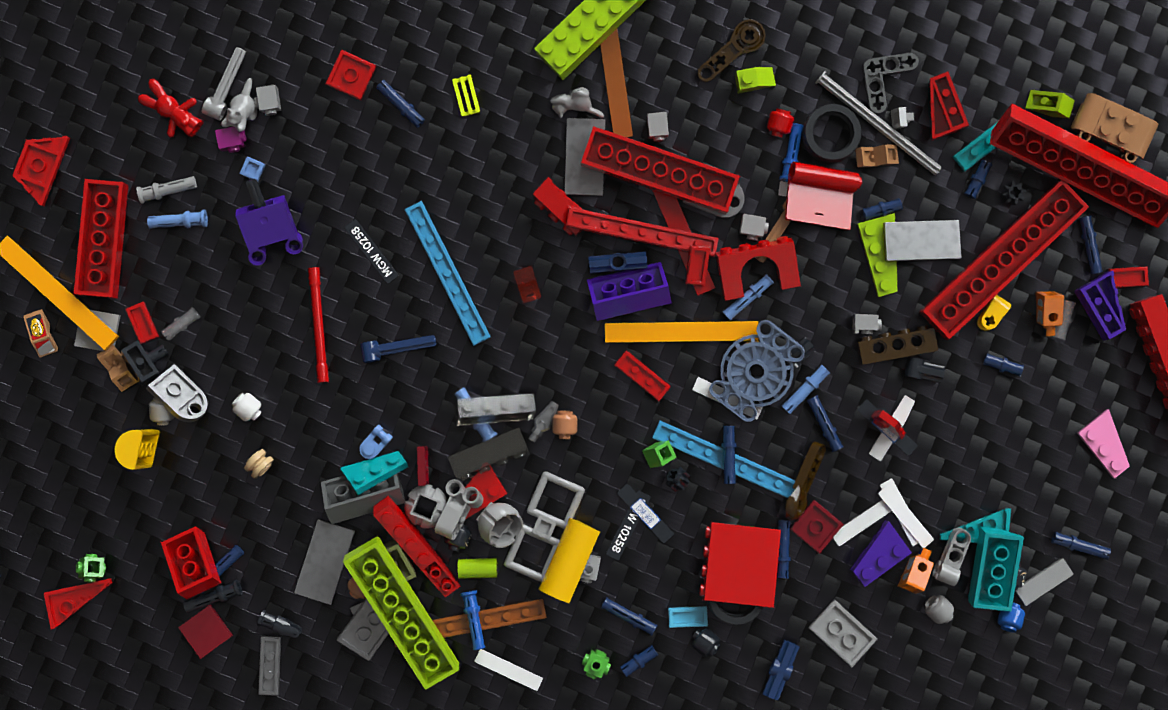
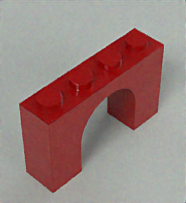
[716,236,801,301]

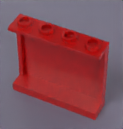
[699,522,781,608]

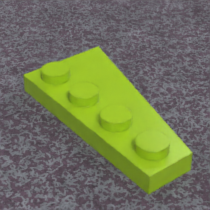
[857,213,898,297]

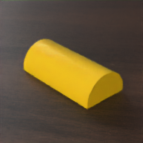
[115,429,160,470]
[539,518,600,603]

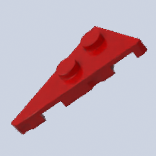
[44,578,112,629]

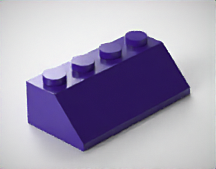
[587,262,671,321]

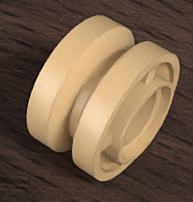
[244,449,274,479]

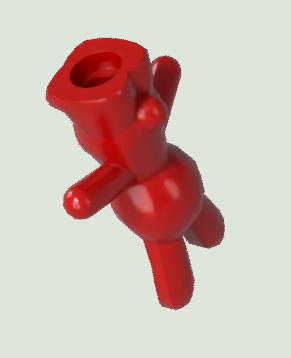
[138,79,204,137]

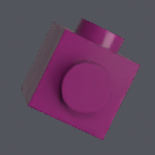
[215,126,246,153]

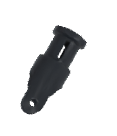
[257,610,302,638]

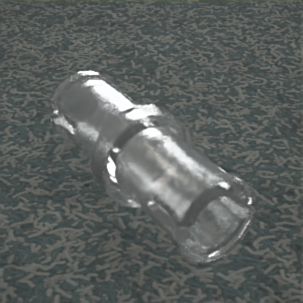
[1053,300,1076,340]
[162,308,200,340]

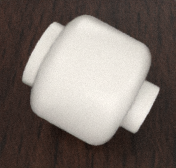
[232,393,261,421]

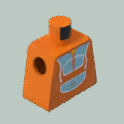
[1036,291,1064,336]
[898,547,934,594]

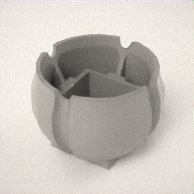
[404,485,448,529]
[476,502,523,548]

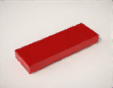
[615,350,671,401]

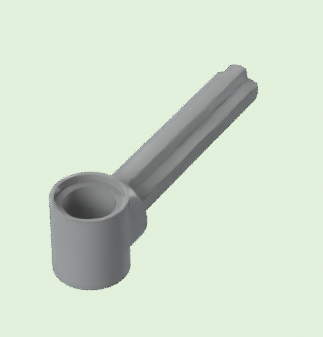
[202,48,246,121]

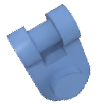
[360,424,393,459]

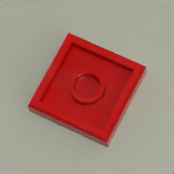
[326,50,377,101]

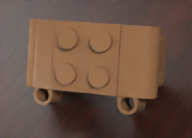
[1071,93,1159,163]

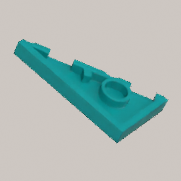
[940,508,1011,543]

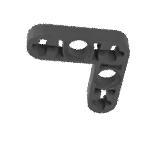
[863,53,919,115]

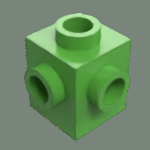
[76,554,106,582]
[582,649,611,679]

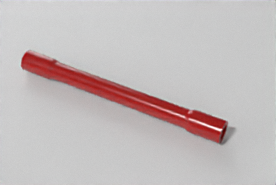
[308,267,329,383]

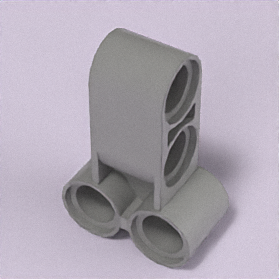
[435,479,484,540]
[932,527,971,586]

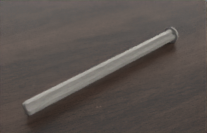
[815,71,941,175]

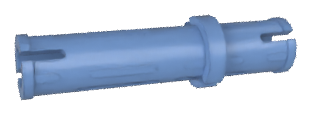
[722,274,774,321]
[782,365,830,414]

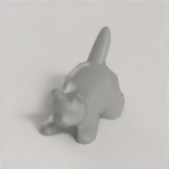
[221,78,258,132]
[550,87,604,118]

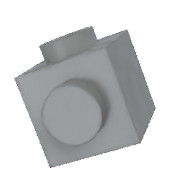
[254,85,281,115]
[647,112,669,142]
[739,214,769,241]
[580,555,601,583]

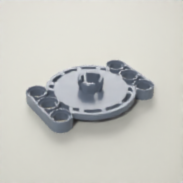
[709,320,805,422]

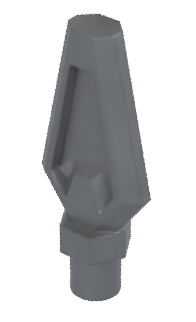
[528,401,559,442]

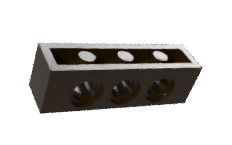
[856,325,938,365]

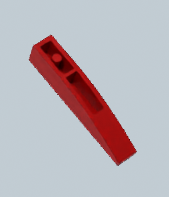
[373,495,460,597]

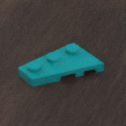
[340,451,408,495]

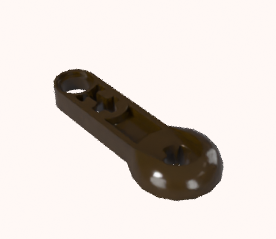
[698,19,766,83]
[785,442,826,520]

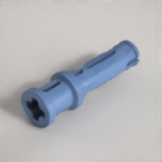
[147,210,208,229]
[454,388,498,443]

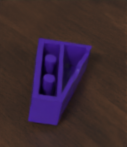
[1074,270,1126,341]
[850,520,912,587]

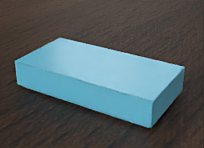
[668,606,708,628]

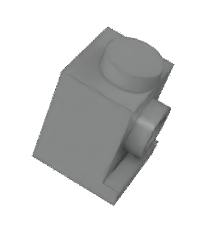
[852,314,882,334]

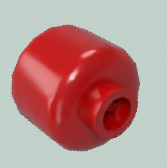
[767,108,794,138]

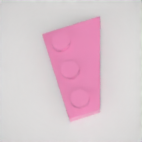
[1077,409,1130,478]

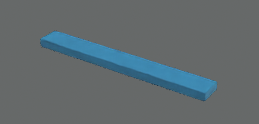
[405,201,491,346]
[652,421,795,498]

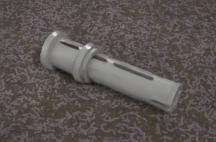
[137,176,197,204]

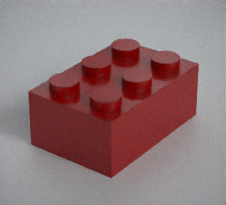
[161,526,221,600]

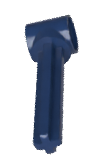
[360,335,436,363]

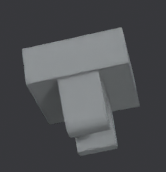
[891,107,914,129]

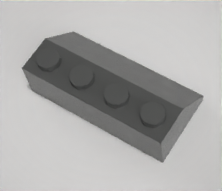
[321,473,405,524]

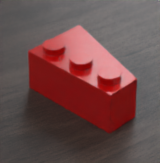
[533,177,583,236]

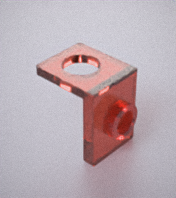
[514,266,541,303]

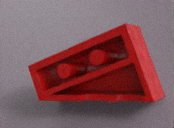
[929,71,969,141]

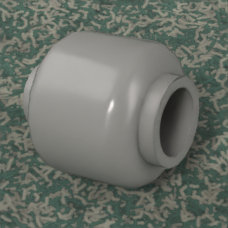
[149,397,175,425]
[925,595,954,624]

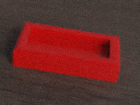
[685,245,710,286]
[1108,266,1149,288]
[125,302,159,344]

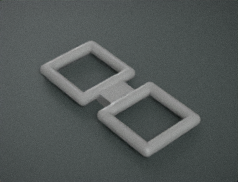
[504,472,585,582]

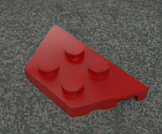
[13,136,70,206]

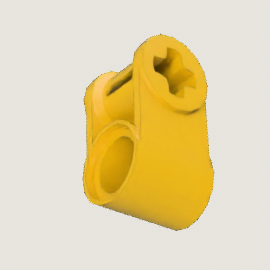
[977,295,1011,331]

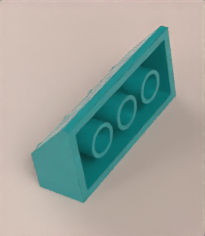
[968,527,1024,612]

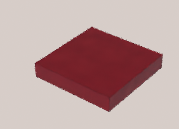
[417,446,429,486]
[790,500,844,554]
[178,604,233,659]

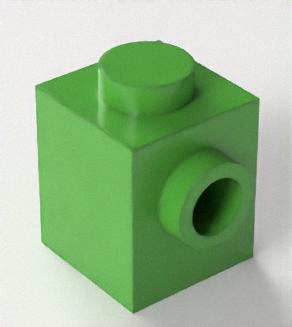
[642,440,677,468]

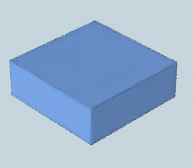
[239,156,266,182]

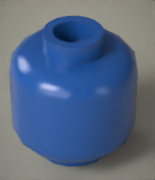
[998,603,1025,632]

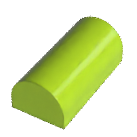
[458,558,497,579]

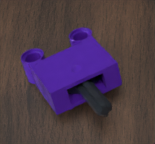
[236,179,303,266]

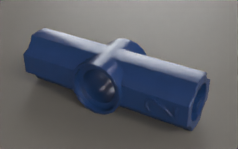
[589,252,647,273]
[762,640,799,700]

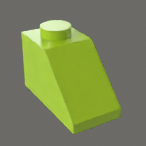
[735,67,776,93]
[1026,90,1075,119]

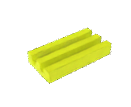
[452,75,480,117]

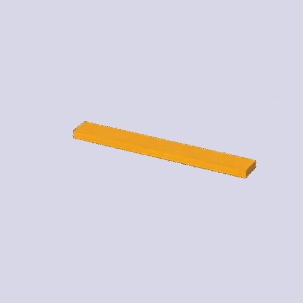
[0,236,119,350]
[605,321,758,343]

